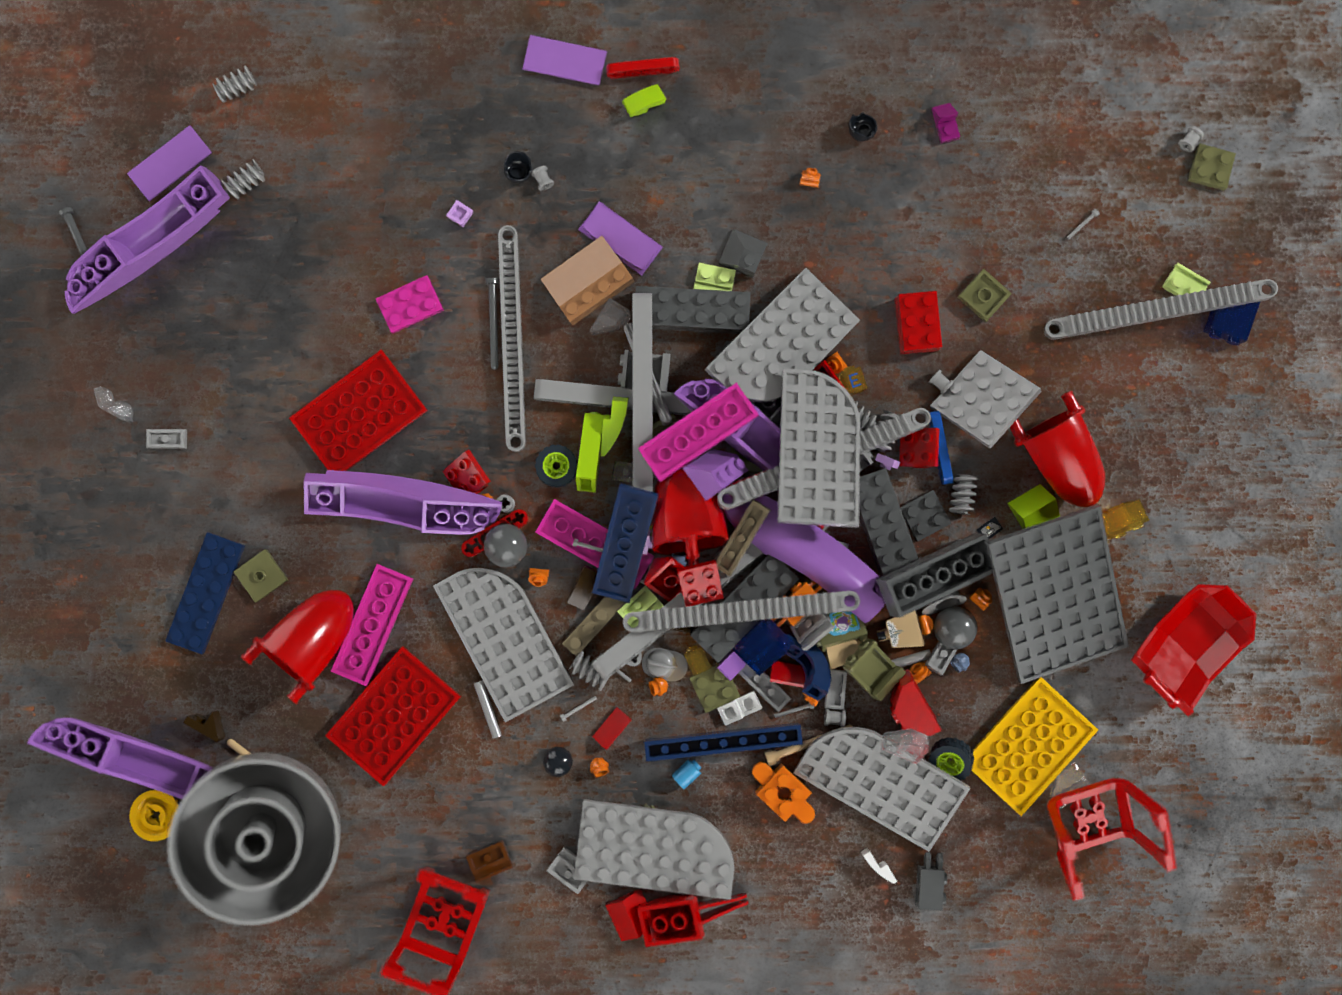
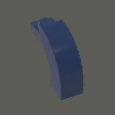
[777,634,831,701]

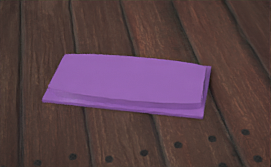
[523,35,607,85]
[127,125,212,201]
[578,201,663,276]

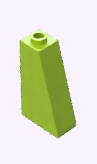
[576,412,604,493]

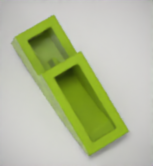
[601,396,629,456]

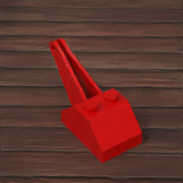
[890,669,941,758]
[637,893,749,947]

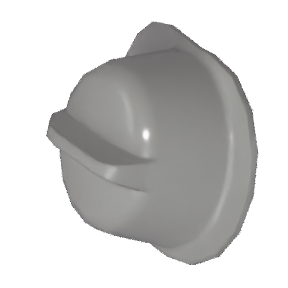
[922,590,967,615]
[642,648,688,682]

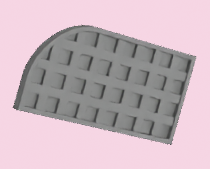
[705,268,860,402]
[778,369,860,527]
[433,568,574,723]
[793,727,970,852]
[574,799,734,900]

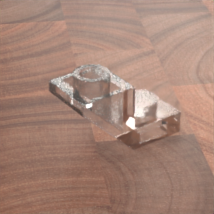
[94,387,133,422]

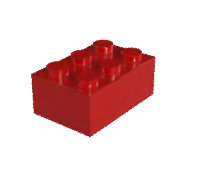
[895,291,942,355]

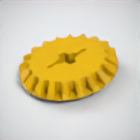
[129,790,179,841]

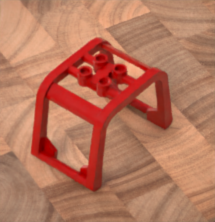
[1047,778,1177,900]
[380,866,490,995]

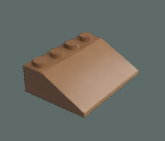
[541,236,634,325]

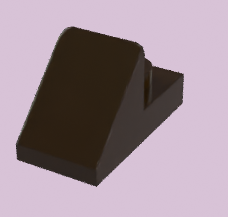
[183,710,225,742]

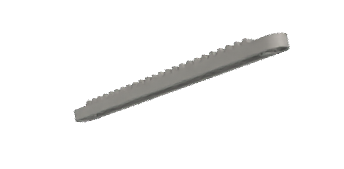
[498,225,526,452]
[1044,279,1278,340]
[717,408,931,510]
[623,591,860,632]

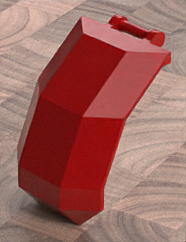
[1131,584,1256,716]

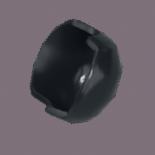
[848,112,878,142]
[503,151,532,183]
[543,747,573,778]

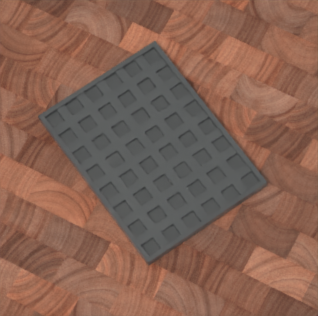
[986,504,1129,684]

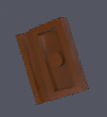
[466,840,513,883]

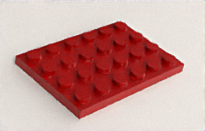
[289,349,428,471]
[325,646,462,787]

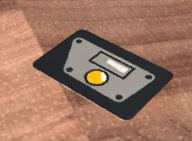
[977,517,1003,539]

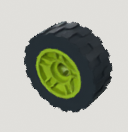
[535,444,578,488]
[929,737,974,780]

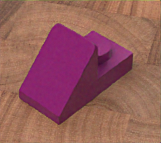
[931,103,960,144]

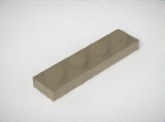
[716,499,771,576]
[562,597,626,657]

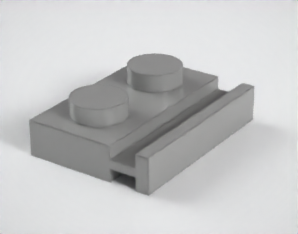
[790,614,835,651]
[547,846,587,894]

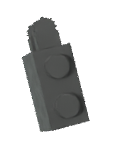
[915,852,947,911]

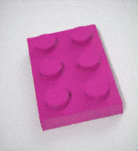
[376,275,444,334]

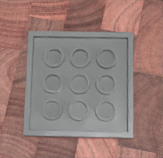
[930,350,1041,449]

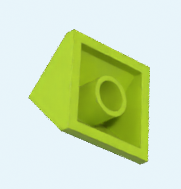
[1007,484,1060,529]

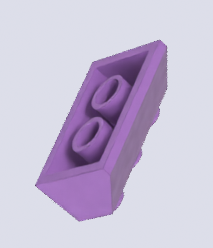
[683,449,748,500]

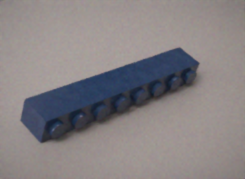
[644,722,803,762]

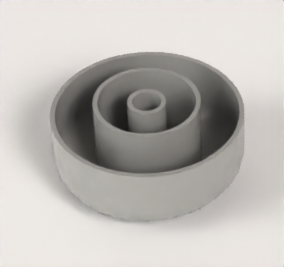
[168,753,341,925]

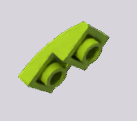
[622,84,666,117]

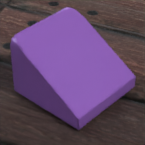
[717,651,746,681]

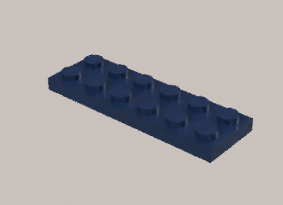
[592,483,659,603]
[165,532,245,654]

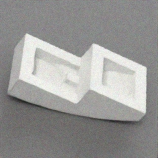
[717,691,762,726]
[861,848,897,884]

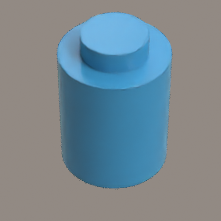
[671,759,702,790]

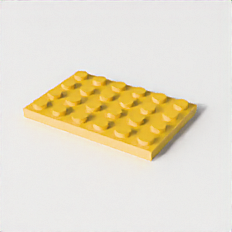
[972,677,1098,816]

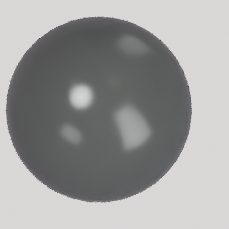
[484,524,528,567]
[933,606,978,649]

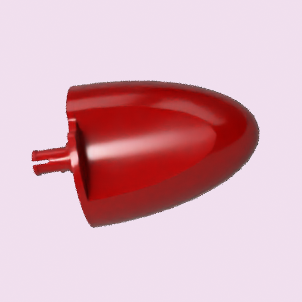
[1009,390,1105,508]
[651,460,729,566]
[241,590,354,704]

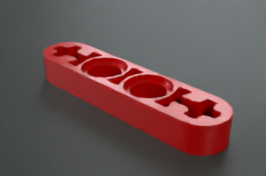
[606,57,680,79]
[461,509,529,557]

